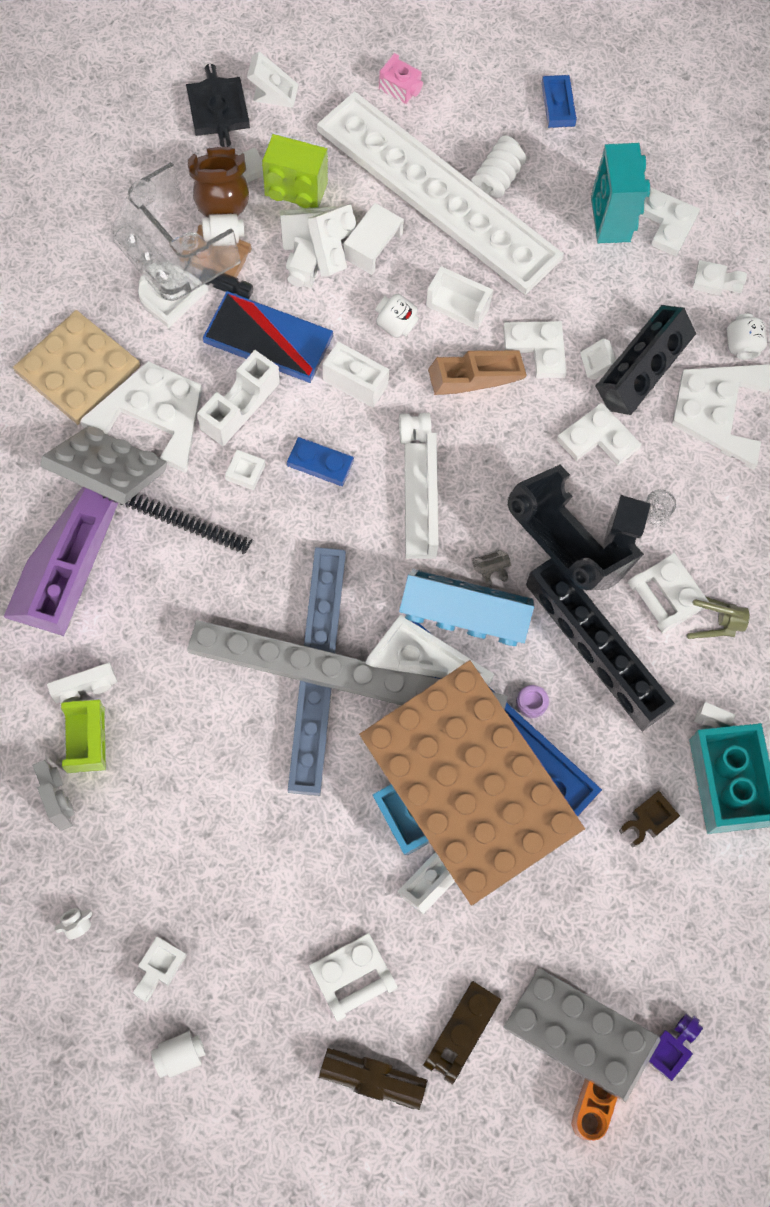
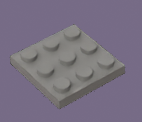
[40,426,167,505]

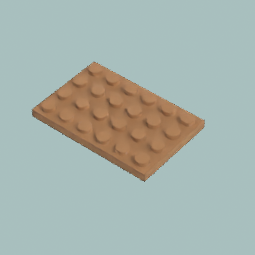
[359,660,586,906]

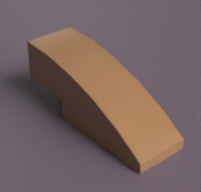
[428,350,527,395]

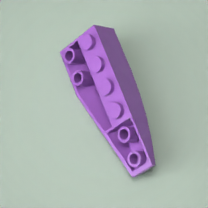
[4,487,118,636]

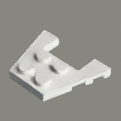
[80,361,202,473]
[672,364,770,469]

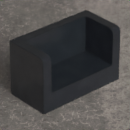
[602,495,651,548]

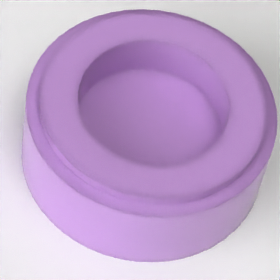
[516,685,549,718]

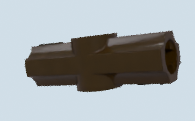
[318,1048,428,1110]

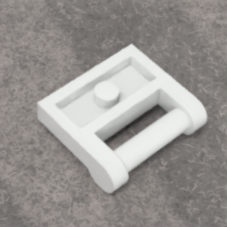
[628,553,709,634]
[309,933,398,1022]

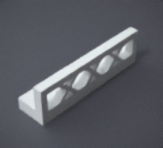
[405,433,438,559]

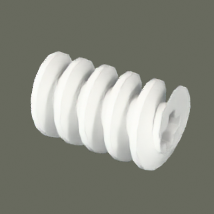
[471,135,527,198]

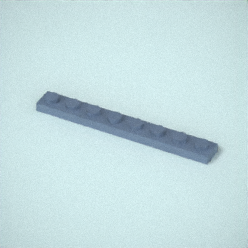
[288,547,346,796]

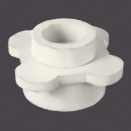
[54,908,92,940]

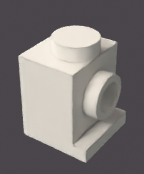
[286,237,319,288]

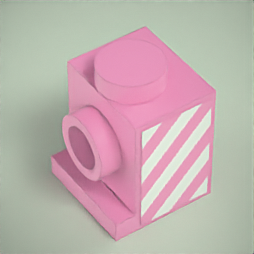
[379,53,423,104]

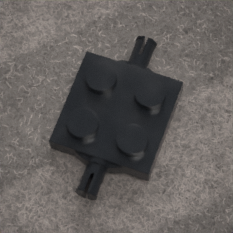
[186,64,250,147]

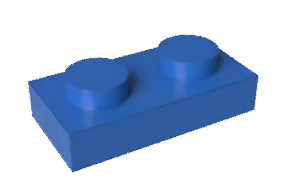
[541,75,577,128]
[287,437,354,487]

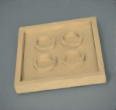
[13,310,141,425]

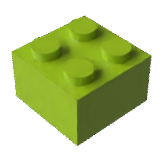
[262,134,328,208]

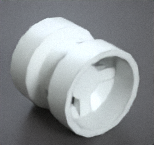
[399,412,432,444]

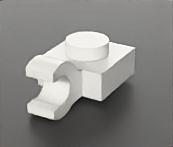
[693,260,747,296]
[133,937,187,1003]

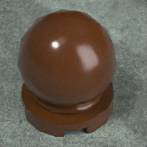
[188,147,249,218]

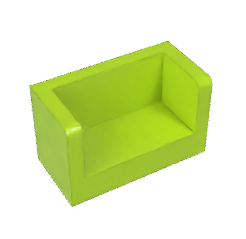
[61,699,106,773]

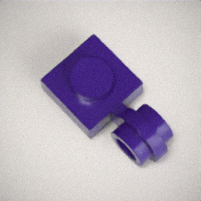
[648,1013,703,1081]

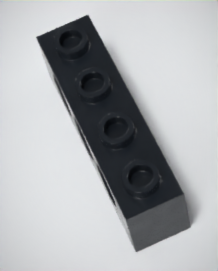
[595,305,696,415]

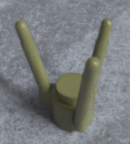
[687,596,750,639]

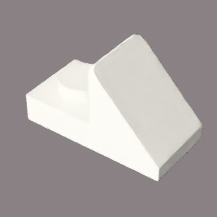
[247,51,299,107]

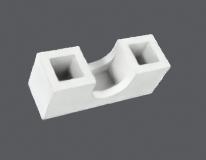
[197,350,280,446]

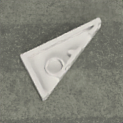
[366,615,495,685]

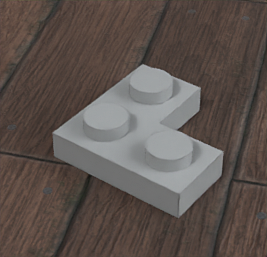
[32,760,75,831]

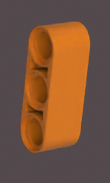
[571,1078,618,1141]

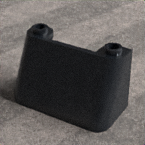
[507,464,644,591]

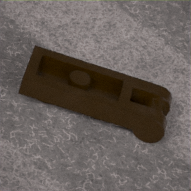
[423,981,502,1085]

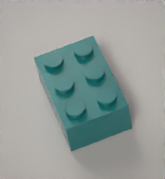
[591,143,650,244]
[689,723,770,834]

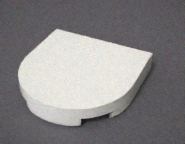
[138,264,208,328]

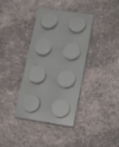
[504,968,660,1103]

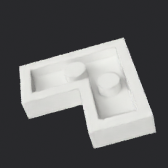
[642,187,700,257]
[307,204,356,276]
[503,321,566,378]
[557,403,642,465]

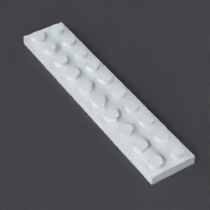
[317,91,564,295]

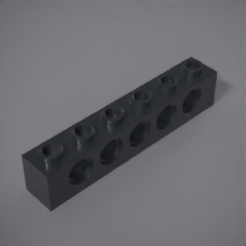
[526,558,675,732]

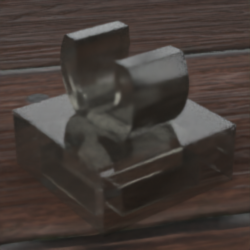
[471,550,511,586]

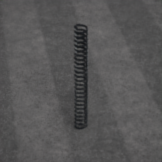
[103,494,253,555]

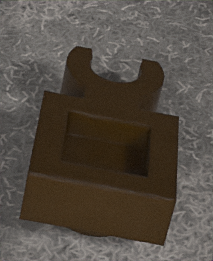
[619,791,680,848]

